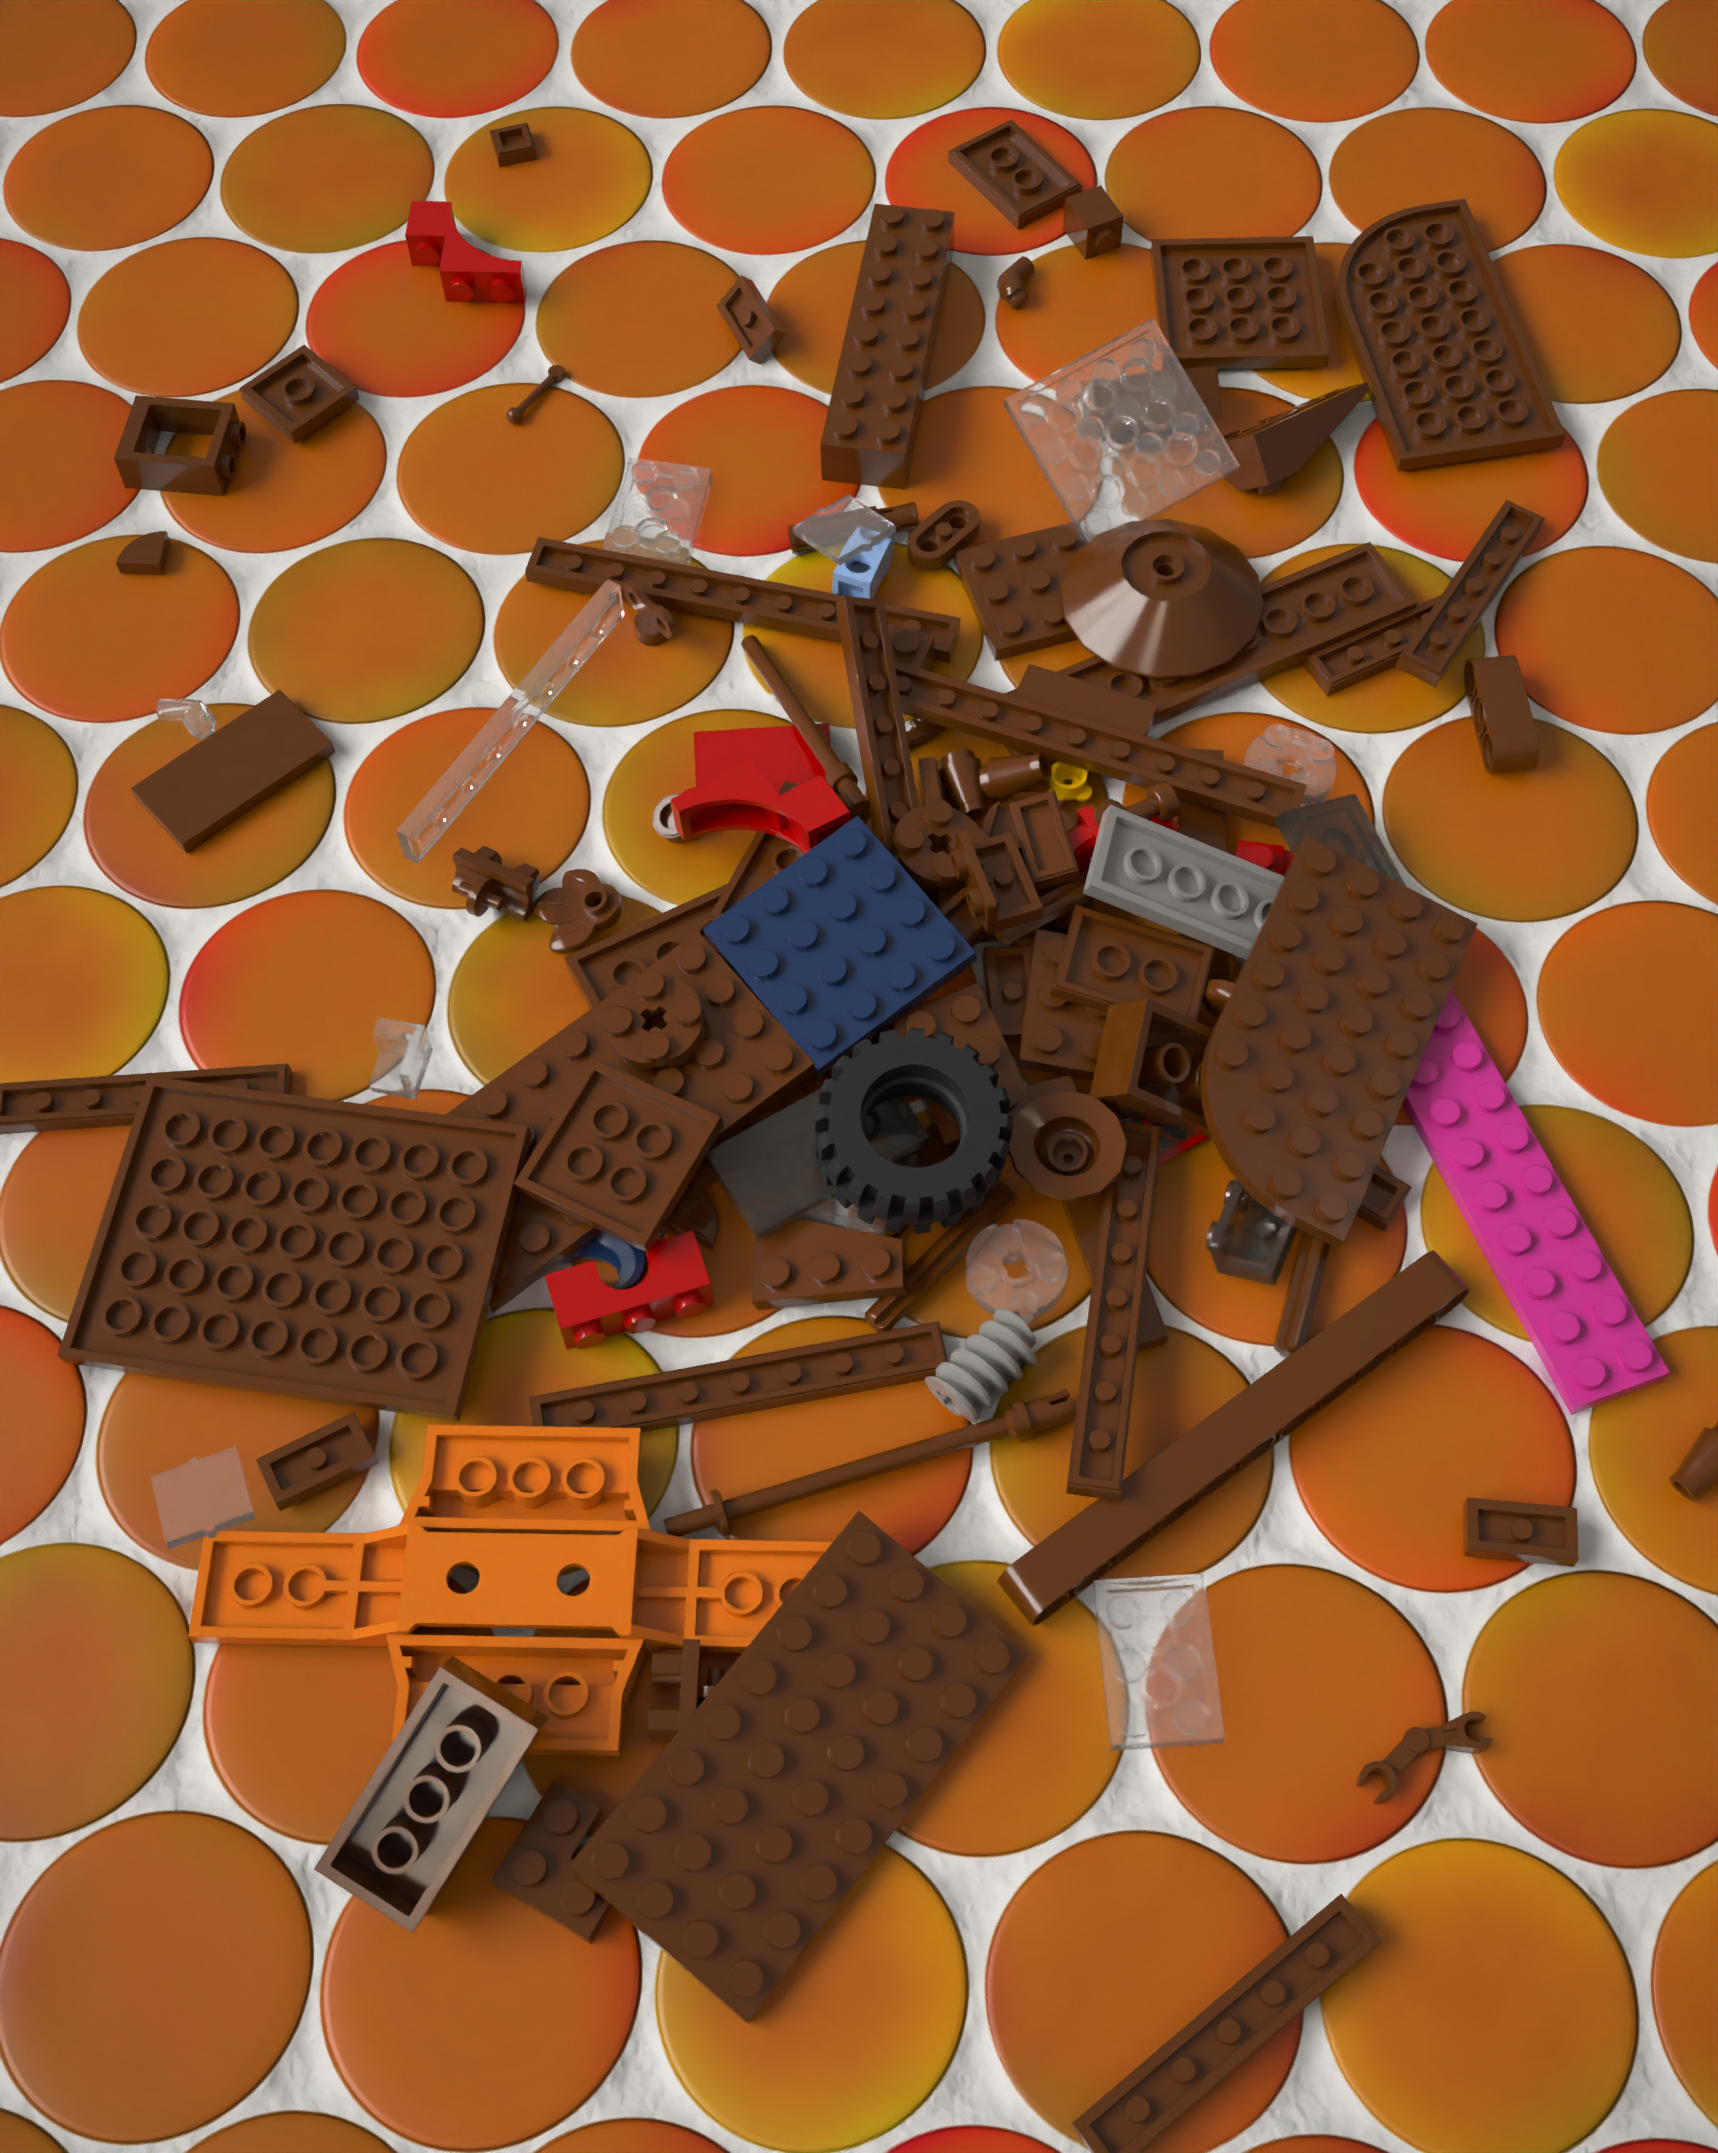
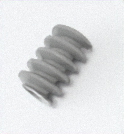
[924,1308,1038,1423]

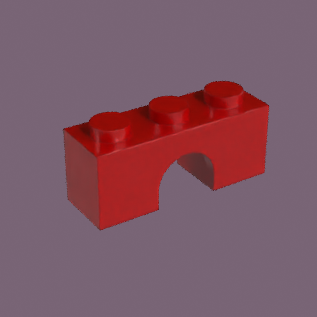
[544,1230,714,1350]

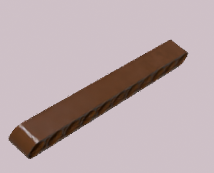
[997,1250,1471,1626]

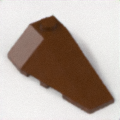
[1195,382,1370,494]

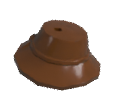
[1008,1090,1127,1202]

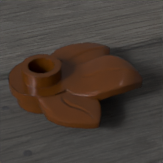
[532,869,622,952]

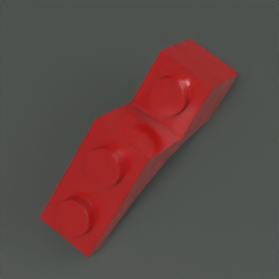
[405,201,527,303]
[670,759,851,854]

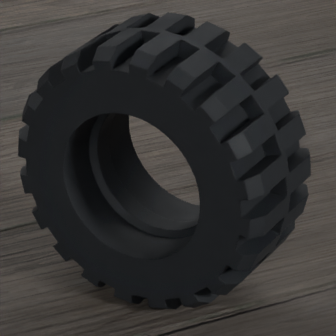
[814,1028,1013,1234]

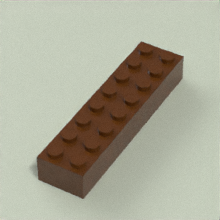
[820,204,955,490]

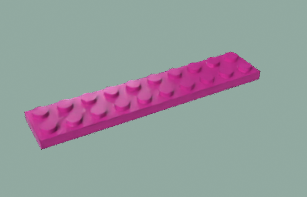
[1402,989,1670,1415]

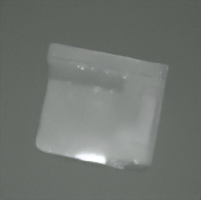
[369,1017,433,1099]

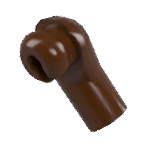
[997,256,1035,309]

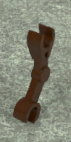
[1356,1711,1492,1804]

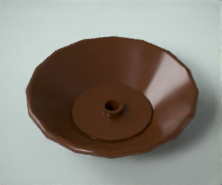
[1060,519,1264,679]

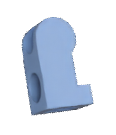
[832,530,894,599]

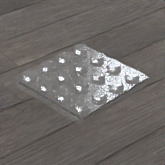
[1003,318,1240,543]

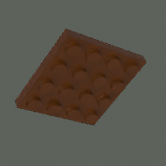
[1150,236,1330,370]

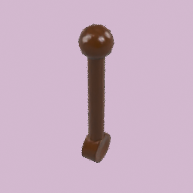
[506,365,565,424]

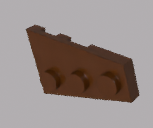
[752,1209,907,1310]

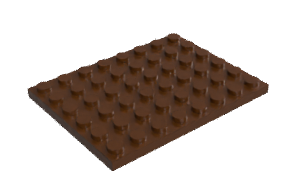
[57,1076,532,1422]

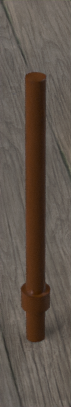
[741,635,870,815]

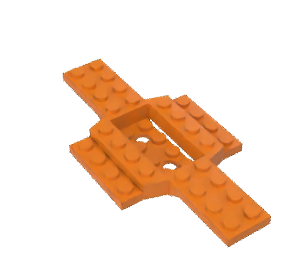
[188,1424,833,1756]

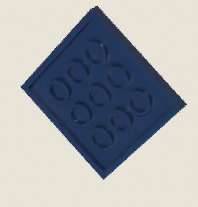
[703,815,977,1077]

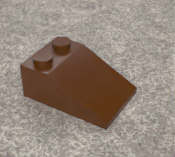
[1090,998,1213,1138]

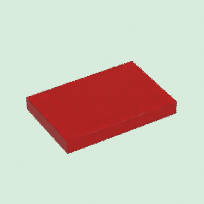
[694,723,831,793]

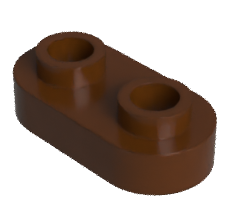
[907,500,980,570]

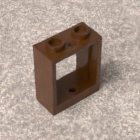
[114,395,246,496]

